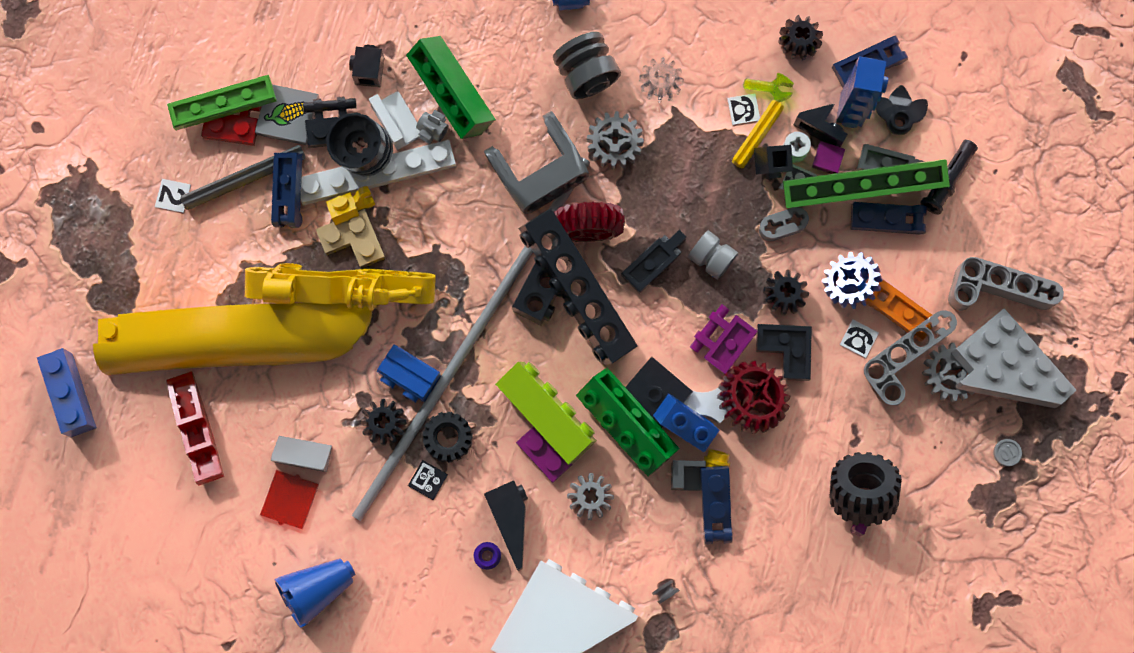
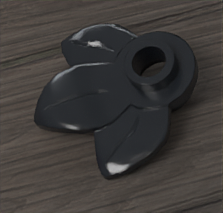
[876,85,928,135]

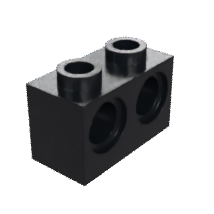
[512,263,563,326]

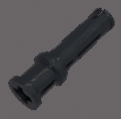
[920,139,978,215]

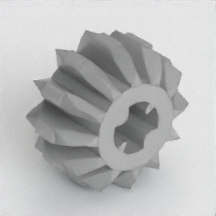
[567,473,614,520]

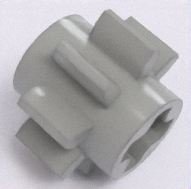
[416,110,449,144]

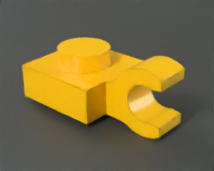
[326,186,375,225]

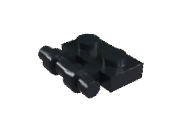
[303,96,356,148]

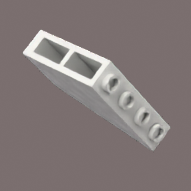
[491,559,638,653]

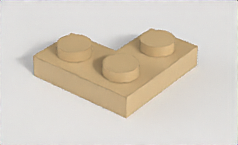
[316,209,386,269]

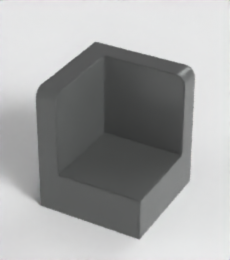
[671,460,706,491]

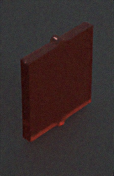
[260,470,319,530]

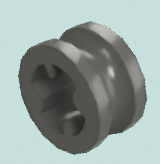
[652,579,680,604]

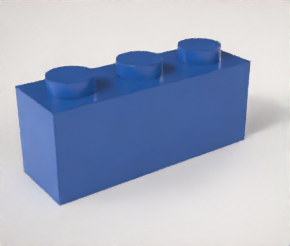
[37,348,97,438]

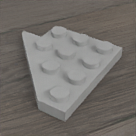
[951,308,1076,408]

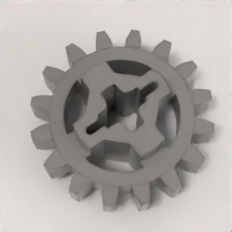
[587,111,644,170]
[922,343,975,402]

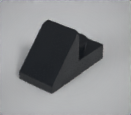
[793,104,848,147]

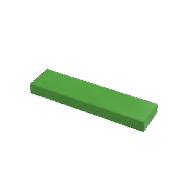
[167,74,277,131]

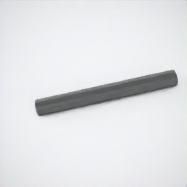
[180,145,305,210]

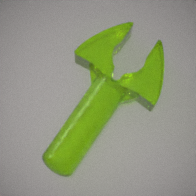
[743,73,794,102]

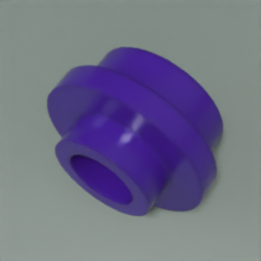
[474,542,501,570]

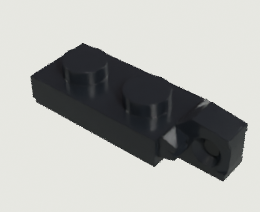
[621,229,687,294]

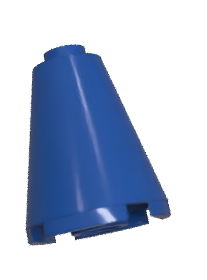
[274,558,356,628]

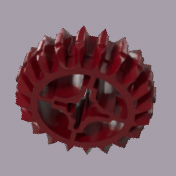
[554,201,625,242]
[717,360,791,434]

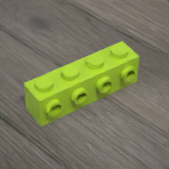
[495,362,597,464]

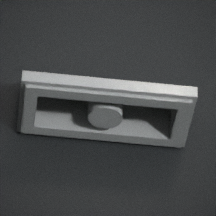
[271,436,332,472]

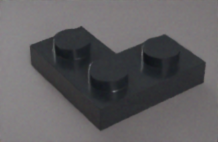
[756,324,812,381]

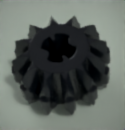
[778,15,823,61]
[763,269,809,316]
[360,399,407,446]

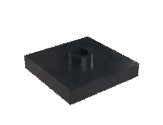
[625,356,694,428]

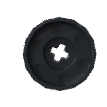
[326,112,393,177]

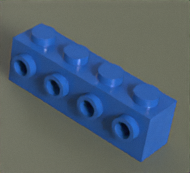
[836,56,888,128]

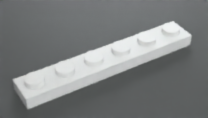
[301,140,456,206]

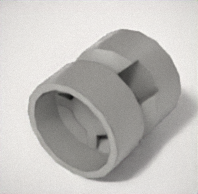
[688,230,738,280]

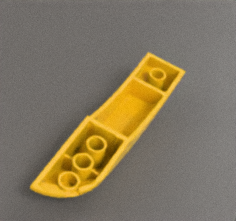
[93,303,373,375]

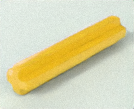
[732,100,784,168]

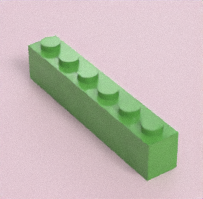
[782,159,950,208]

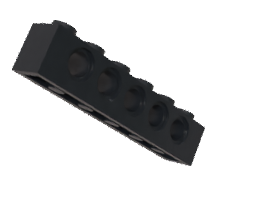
[518,208,638,365]

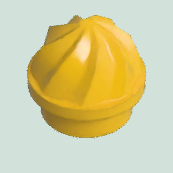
[703,449,731,467]

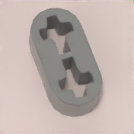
[759,207,809,241]

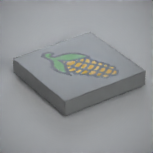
[255,84,319,145]

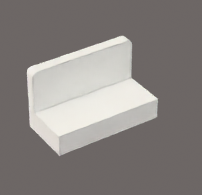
[369,92,420,150]

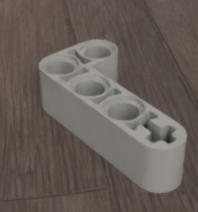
[948,257,1064,311]
[864,310,957,405]

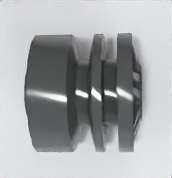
[553,32,621,99]

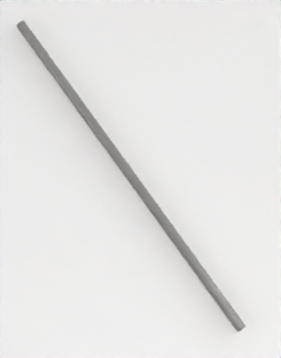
[352,157,590,521]

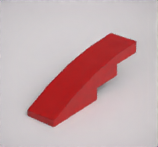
[166,371,224,486]

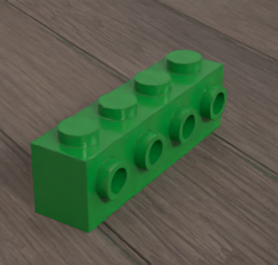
[406,36,496,139]
[576,367,680,477]

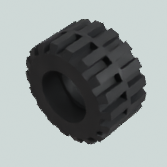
[829,452,902,526]

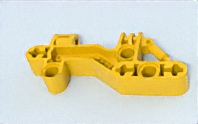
[245,263,436,310]

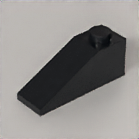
[484,480,528,571]

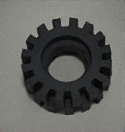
[422,411,473,463]

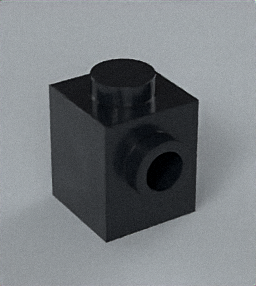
[349,44,385,87]
[754,145,793,179]

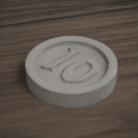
[993,439,1022,466]

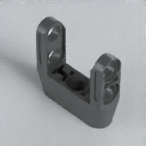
[484,111,589,214]

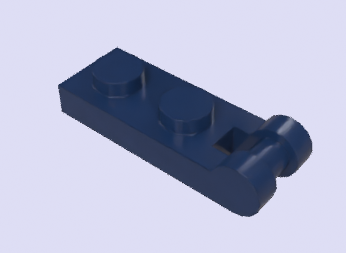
[832,36,908,88]
[271,153,303,228]
[850,201,927,235]
[701,466,733,545]

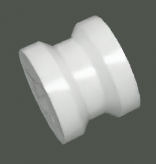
[783,132,811,163]

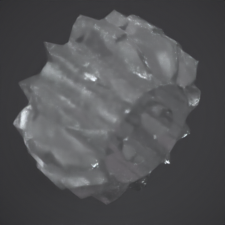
[639,57,684,103]

